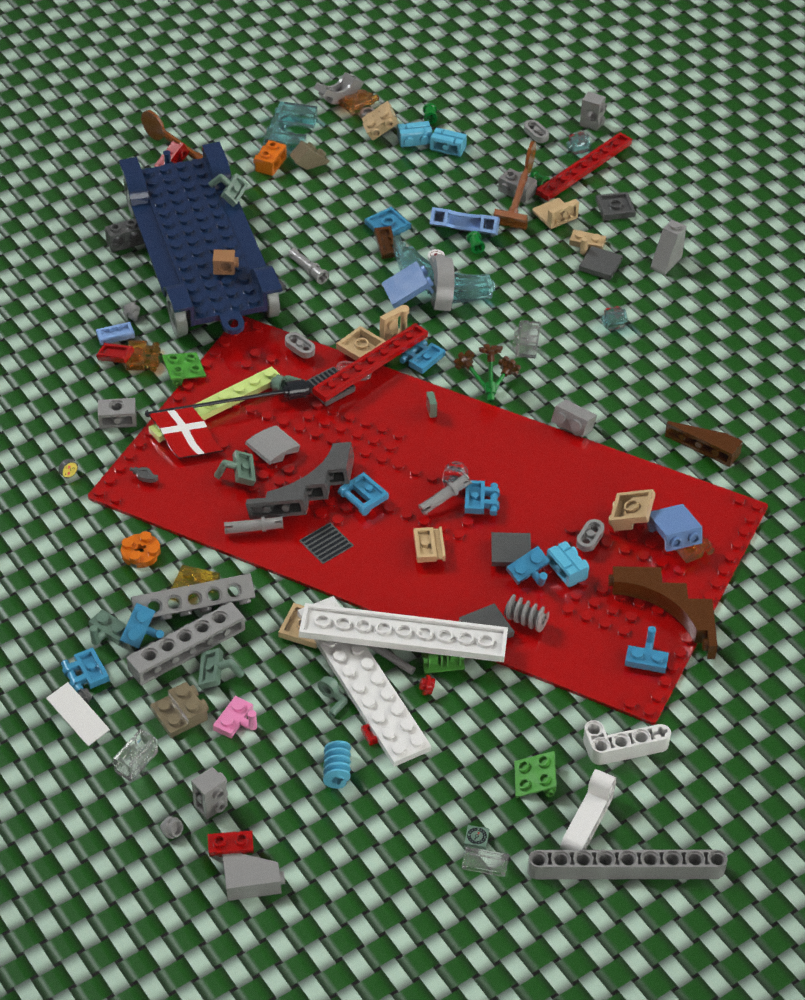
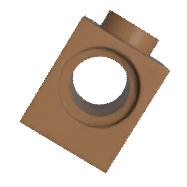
[213,250,239,275]

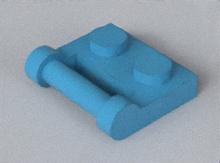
[338,472,389,516]

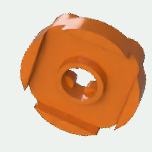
[121,531,161,568]

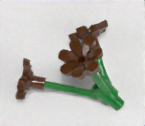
[453,344,521,402]

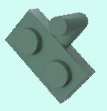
[208,173,248,207]
[214,450,256,486]
[88,609,126,646]
[198,648,244,690]

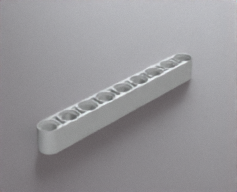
[527,850,728,879]

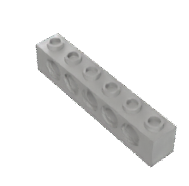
[131,573,255,623]
[126,602,245,686]

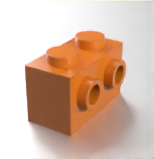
[253,140,287,176]

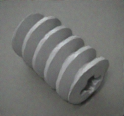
[504,594,550,632]

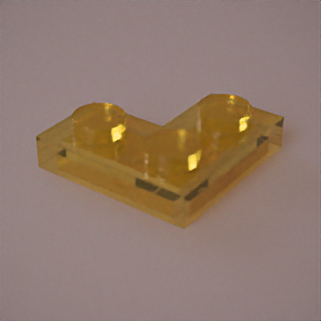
[171,565,220,602]

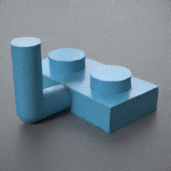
[506,546,550,586]
[119,603,164,649]
[625,626,669,673]

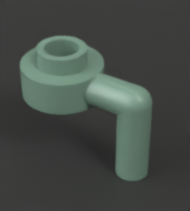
[270,374,305,391]
[318,676,348,717]

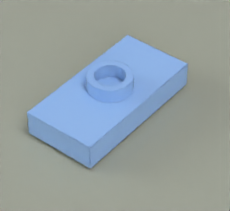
[96,322,135,345]

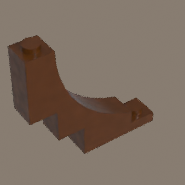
[608,566,718,659]

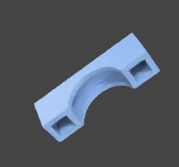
[429,207,500,236]

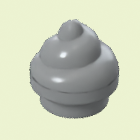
[123,302,140,321]
[160,816,183,839]

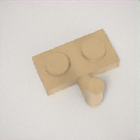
[569,230,606,255]

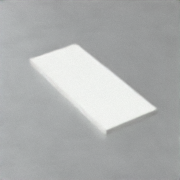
[46,682,110,747]

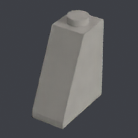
[650,220,687,275]
[222,853,285,901]

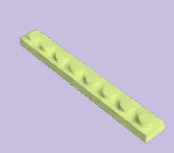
[149,366,280,442]

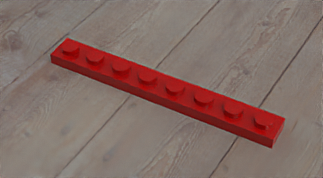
[536,132,632,201]
[312,323,428,402]

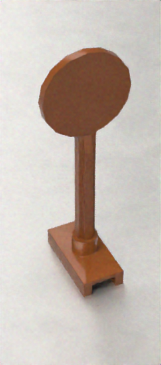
[141,110,203,160]
[493,141,536,230]

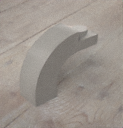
[430,254,455,311]

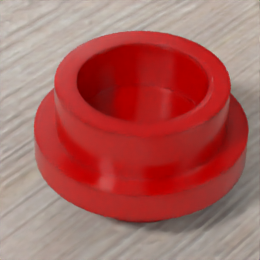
[419,675,435,696]

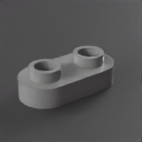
[524,120,549,143]
[285,332,315,358]
[576,519,604,552]

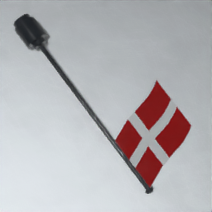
[145,379,311,459]

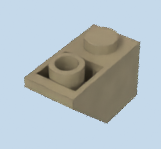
[290,140,329,170]

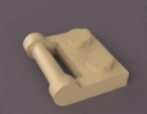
[380,305,409,341]

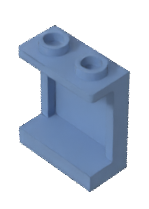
[382,261,435,308]
[647,504,703,552]

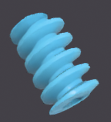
[323,740,351,789]

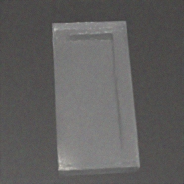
[461,846,509,877]

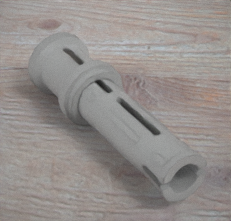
[288,248,329,284]

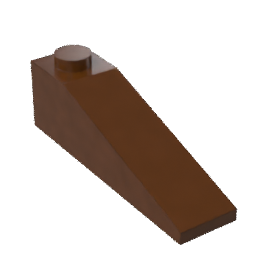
[665,421,743,467]

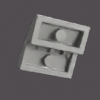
[245,425,300,465]

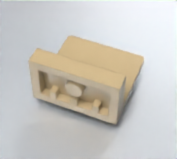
[532,198,579,229]

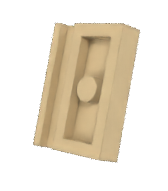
[413,527,446,563]

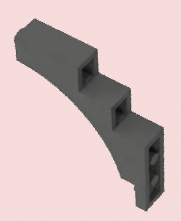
[246,442,354,519]

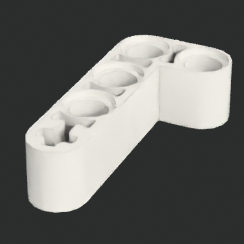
[583,720,671,765]
[560,769,617,850]

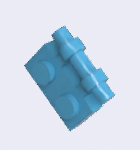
[399,340,446,374]
[465,480,500,516]
[61,647,110,693]

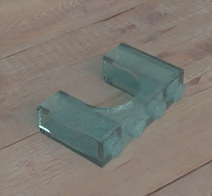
[263,101,318,155]

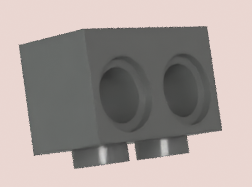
[105,219,144,252]

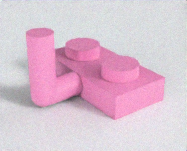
[213,696,257,738]

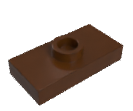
[374,226,398,259]

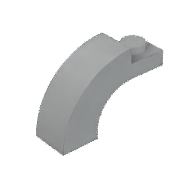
[314,72,364,104]

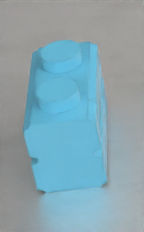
[397,121,432,147]
[430,127,467,157]
[547,541,589,587]

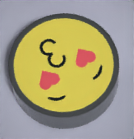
[58,459,78,478]

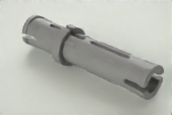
[418,473,472,515]
[224,516,284,534]

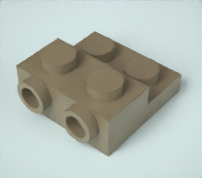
[150,682,209,738]

